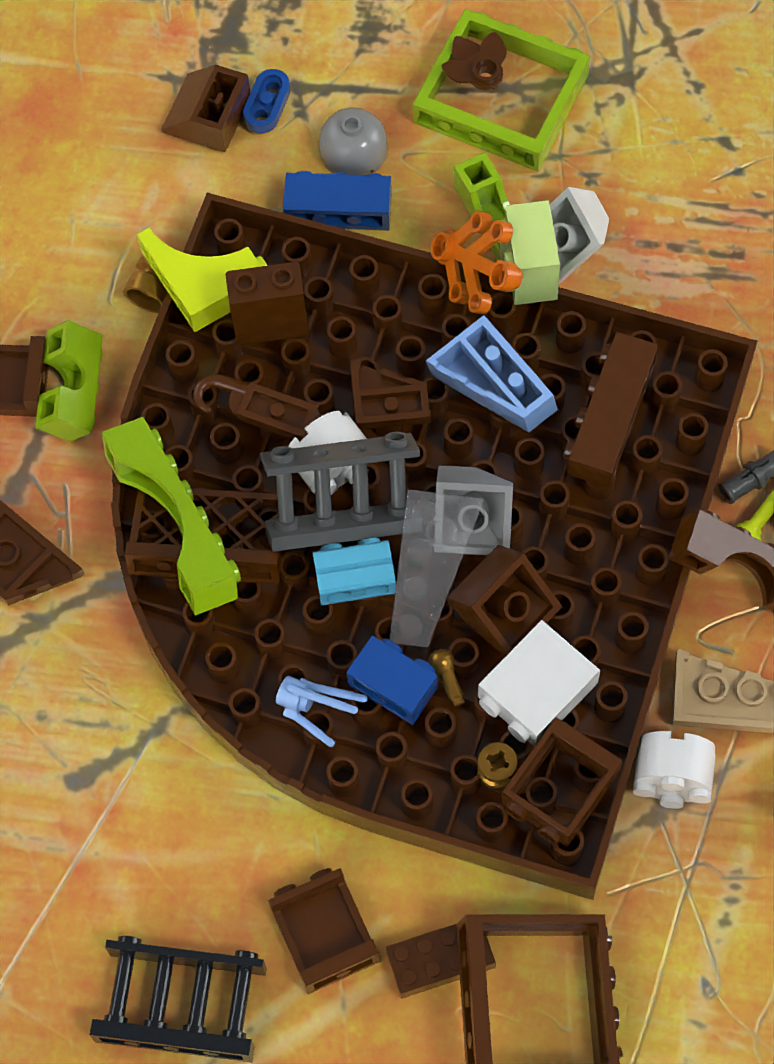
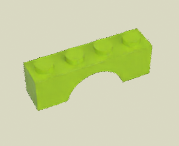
[454,152,510,261]

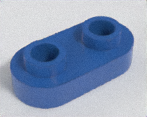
[243,69,290,134]

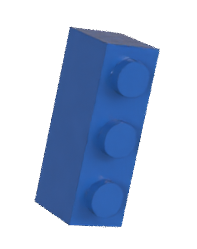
[283,171,392,231]

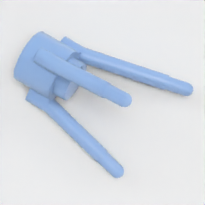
[276,675,368,747]

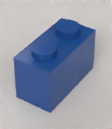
[346,636,438,725]

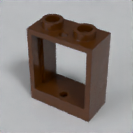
[502,717,622,847]

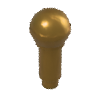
[428,649,465,707]

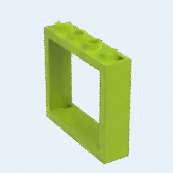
[413,9,590,172]

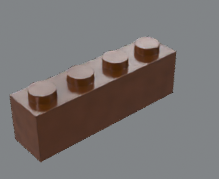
[563,331,659,488]

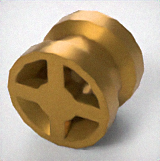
[478,742,518,789]

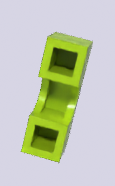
[35,320,103,442]

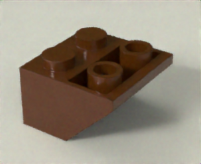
[161,65,250,153]

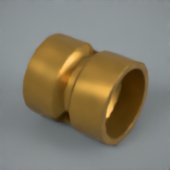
[123,254,167,313]

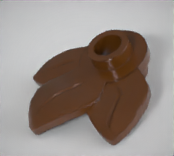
[442,32,507,90]

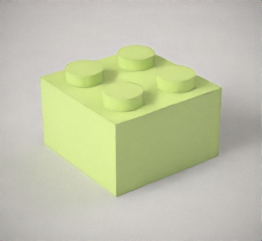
[498,200,560,305]

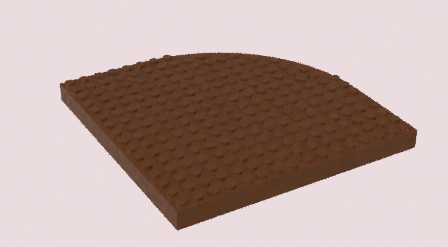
[111,192,758,900]

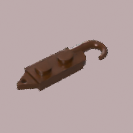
[193,374,322,441]

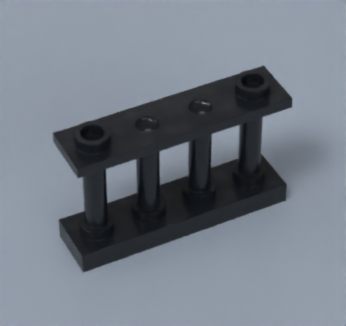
[89,936,267,1063]

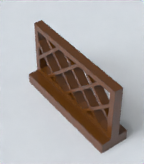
[125,489,282,584]

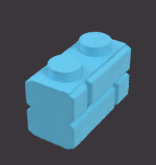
[313,538,396,605]

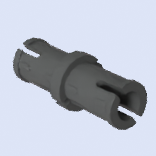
[718,450,774,504]

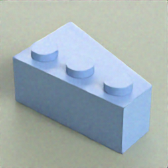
[426,315,558,432]

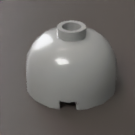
[319,107,388,175]

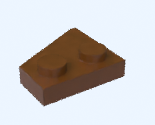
[350,359,430,429]

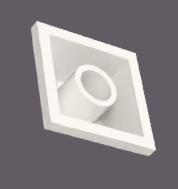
[550,187,609,284]

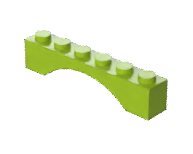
[102,417,241,616]

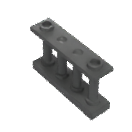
[260,432,422,552]

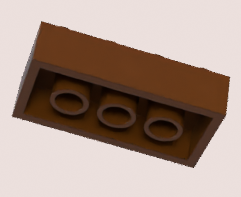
[386,924,496,999]

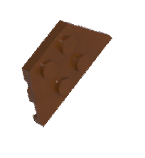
[0,500,84,606]

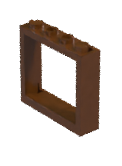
[456,914,623,1064]

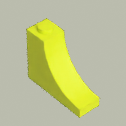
[137,228,267,332]

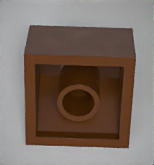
[447,545,563,657]

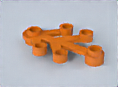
[430,211,523,315]

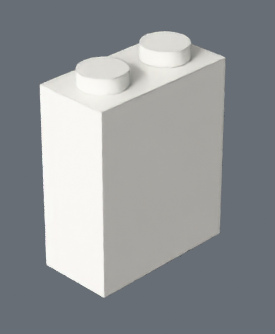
[478,620,600,747]

